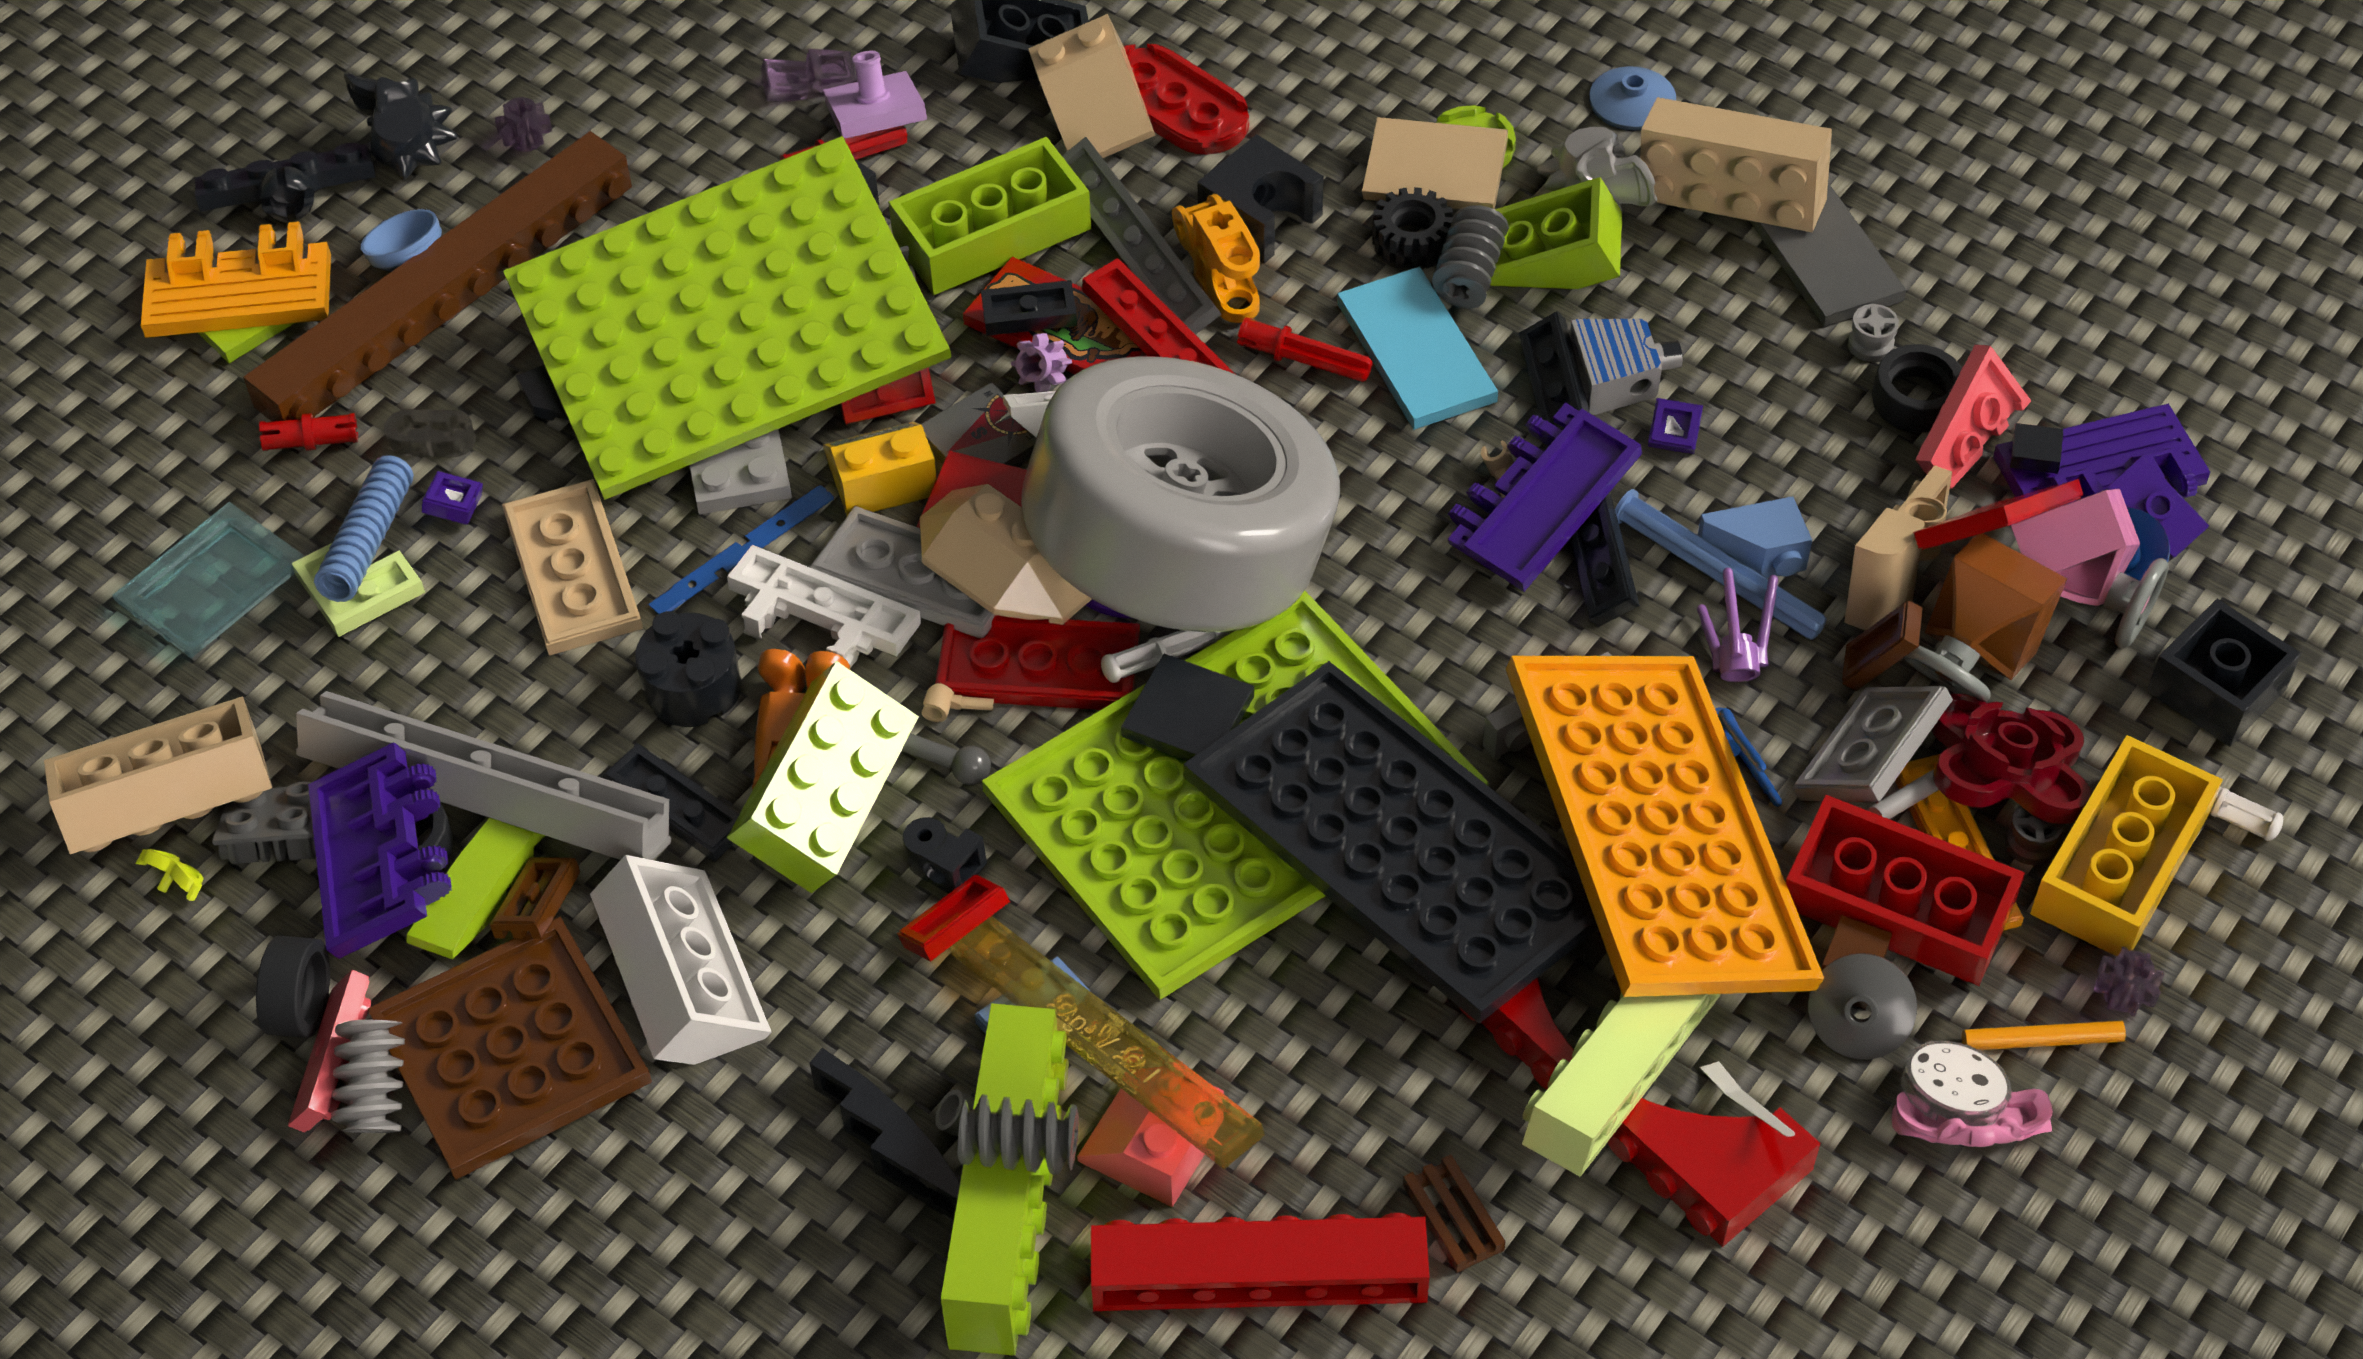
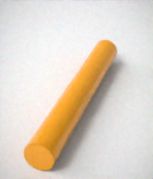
[1961,1021,2126,1050]

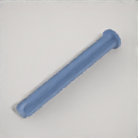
[1615,489,1827,640]

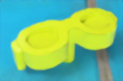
[135,849,204,901]

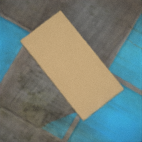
[502,479,643,656]

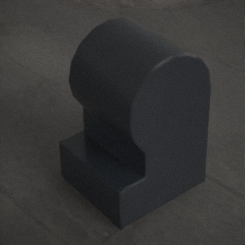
[902,817,987,894]

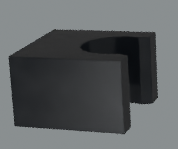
[1197,134,1324,264]

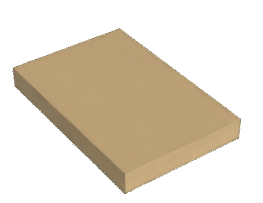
[1362,117,1508,210]

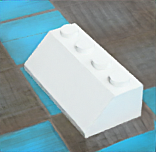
[590,855,772,1065]

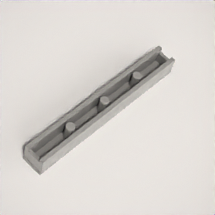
[296,691,671,860]

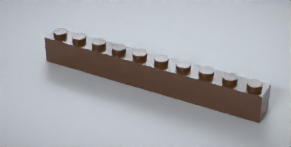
[243,131,632,422]

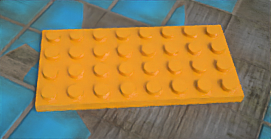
[1505,656,1824,997]

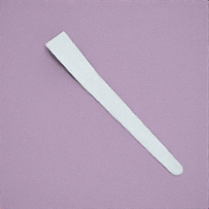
[1700,1061,1795,1137]

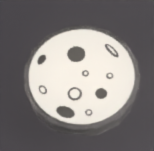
[1901,1041,2011,1126]

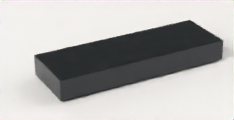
[603,743,739,862]

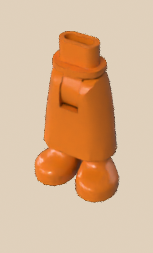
[752,649,850,789]

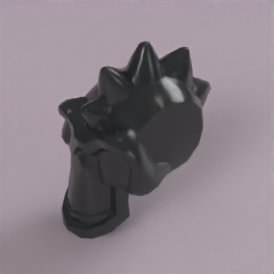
[344,72,458,179]

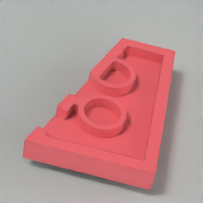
[1915,345,2031,489]

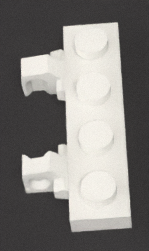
[727,545,921,668]

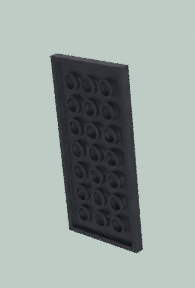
[1183,661,1599,1024]

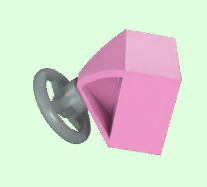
[2011,489,2169,649]

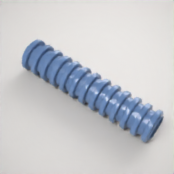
[314,455,414,602]

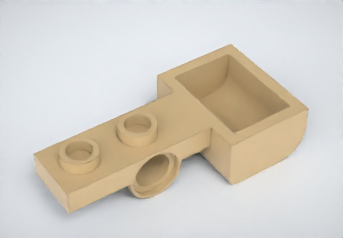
[1844,465,1952,630]

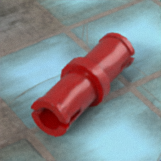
[259,413,358,451]

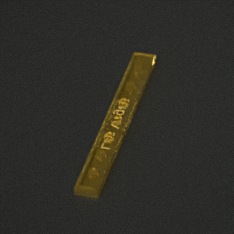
[950,916,1265,1169]

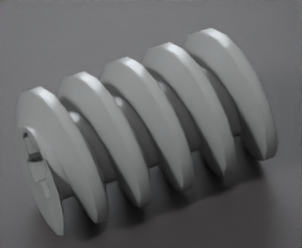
[331,1020,405,1133]

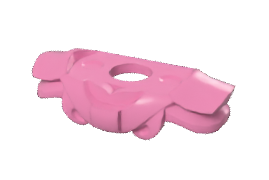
[1892,1089,2053,1147]

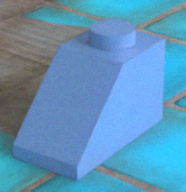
[1698,496,1812,578]

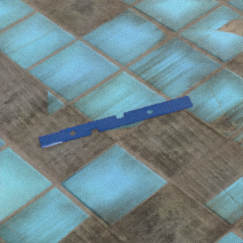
[647,485,834,614]

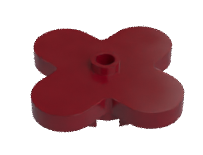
[1931,694,2091,824]

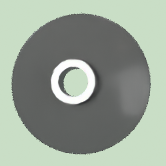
[1808,953,1917,1060]

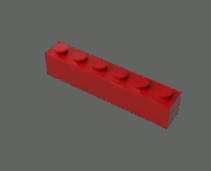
[1091,1213,1430,1311]

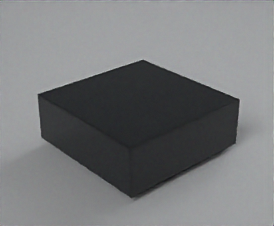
[2010,423,2063,474]

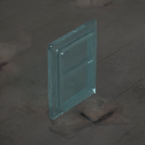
[113,502,305,658]

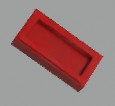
[897,875,1010,962]

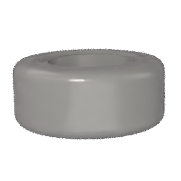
[1021,356,1340,632]

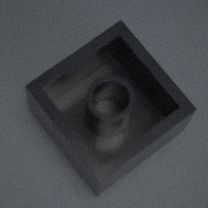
[2147,598,2302,747]

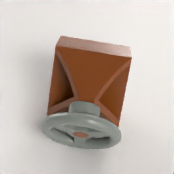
[1903,533,2068,702]

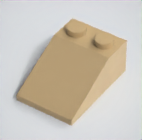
[1028,14,1156,158]

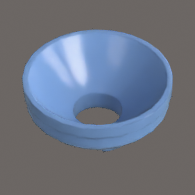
[361,209,442,272]

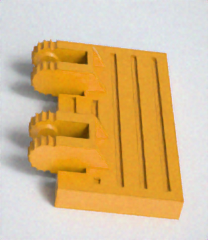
[141,221,331,338]

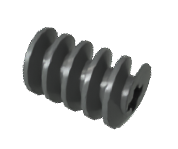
[1432,205,1509,309]
[957,1094,1079,1175]

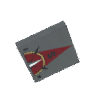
[922,382,1036,467]

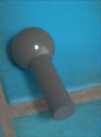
[901,733,991,785]

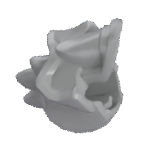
[1537,127,1657,211]

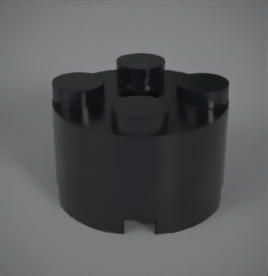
[635,611,742,727]

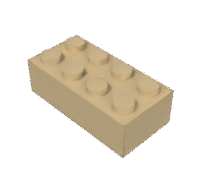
[1640,97,1832,233]
[44,696,272,854]

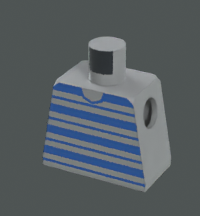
[1570,319,1683,415]

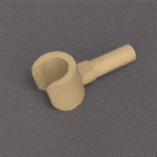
[1480,440,1515,498]
[922,683,994,722]

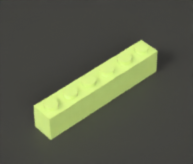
[1522,992,1721,1177]

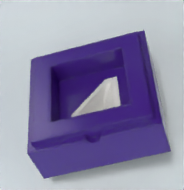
[1648,398,1703,454]
[421,471,483,525]

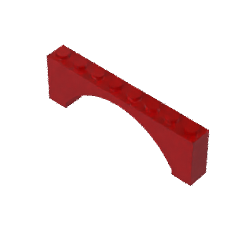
[1459,978,1821,1247]

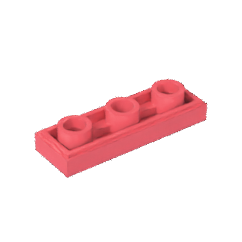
[288,970,371,1133]

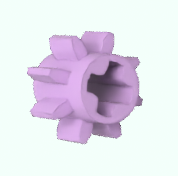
[1011,333,1072,392]

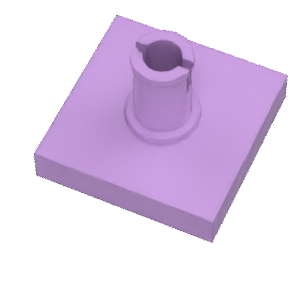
[823,51,927,139]

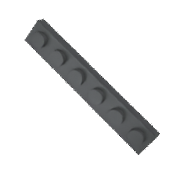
[1062,137,1221,334]

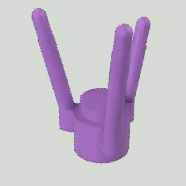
[1697,567,1778,682]

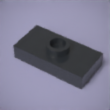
[981,280,1077,336]

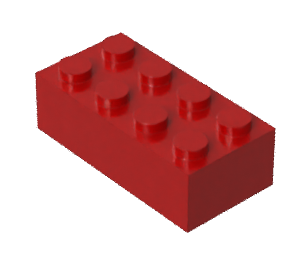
[1786,795,2025,986]

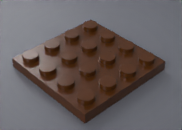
[367,916,652,1180]

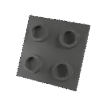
[212,782,316,865]

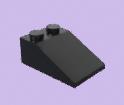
[951,0,1089,83]

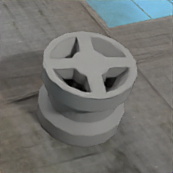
[1848,304,1899,363]

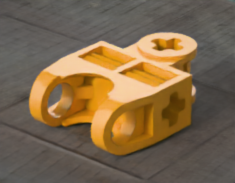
[1172,194,1260,323]

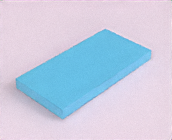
[1337,267,1498,430]

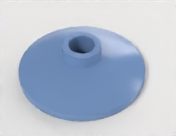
[1589,66,1676,131]

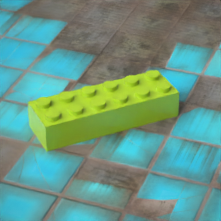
[941,1003,1069,1356]

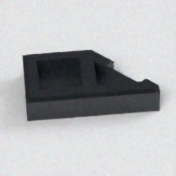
[516,365,569,421]

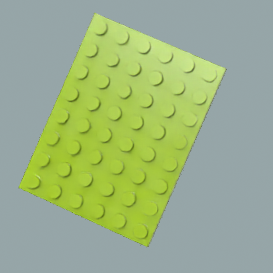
[503,136,951,500]
[982,591,1489,1000]

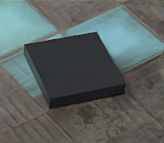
[1121,653,1254,761]

